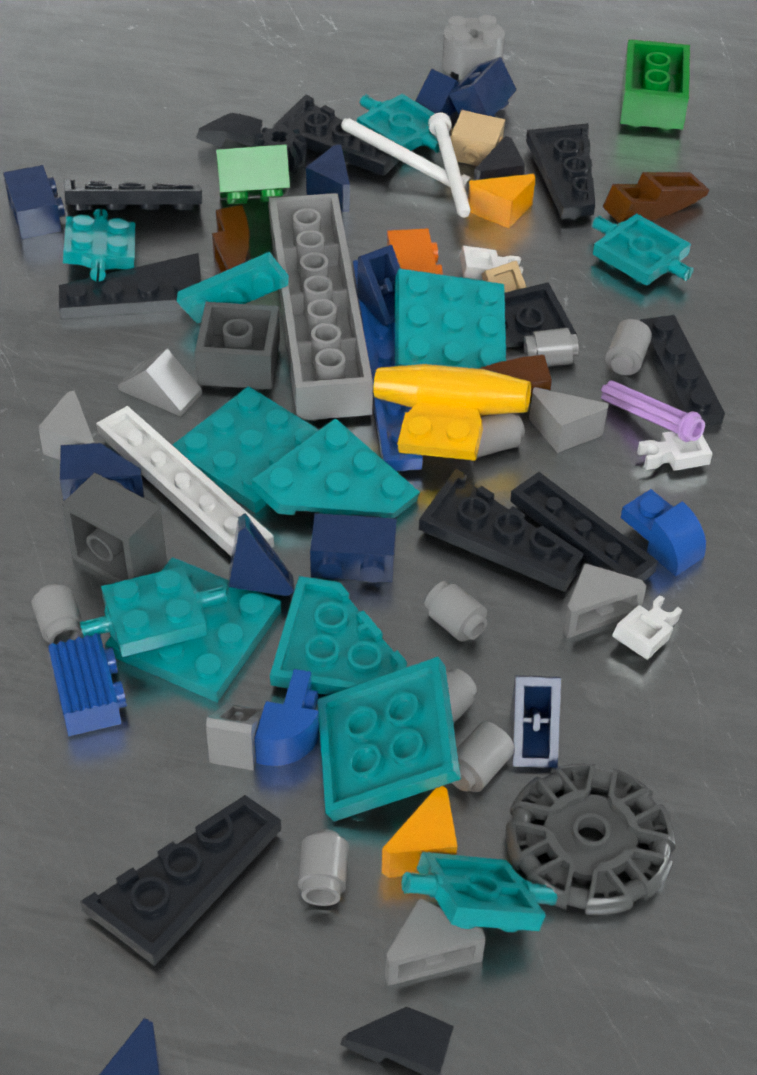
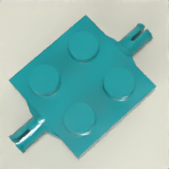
[357,94,441,153]
[63,209,135,281]
[592,214,694,286]
[79,566,227,657]
[401,852,558,932]

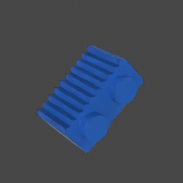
[48,633,127,736]

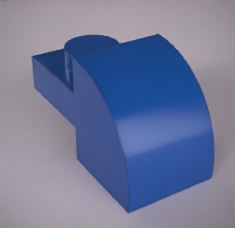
[620,489,706,576]
[255,669,319,766]

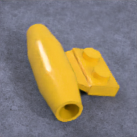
[373,364,531,461]

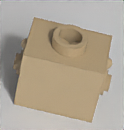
[450,110,505,166]

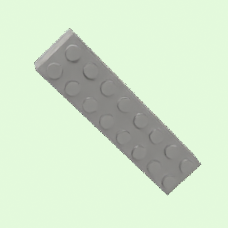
[269,193,373,420]

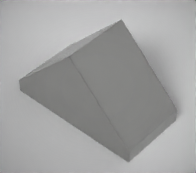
[118,348,202,416]
[529,387,609,453]
[38,390,94,460]
[563,563,647,639]
[206,703,263,771]
[385,898,486,986]

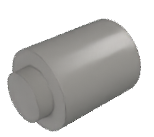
[605,319,652,375]
[477,413,525,458]
[452,722,515,792]

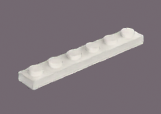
[96,406,274,556]

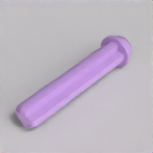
[601,380,705,442]

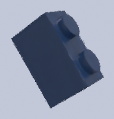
[449,57,517,117]
[3,165,65,239]
[310,513,397,583]

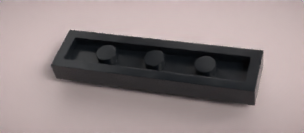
[640,315,725,426]
[510,472,658,581]

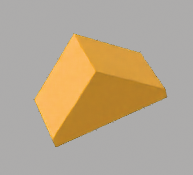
[468,174,535,229]
[381,786,458,878]

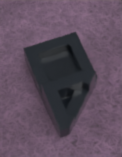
[196,113,263,148]
[340,1007,454,1075]

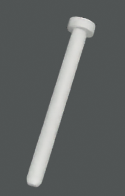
[428,113,471,217]
[341,118,472,193]

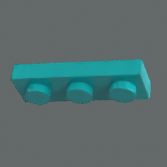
[177,252,289,324]

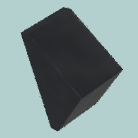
[474,136,525,180]

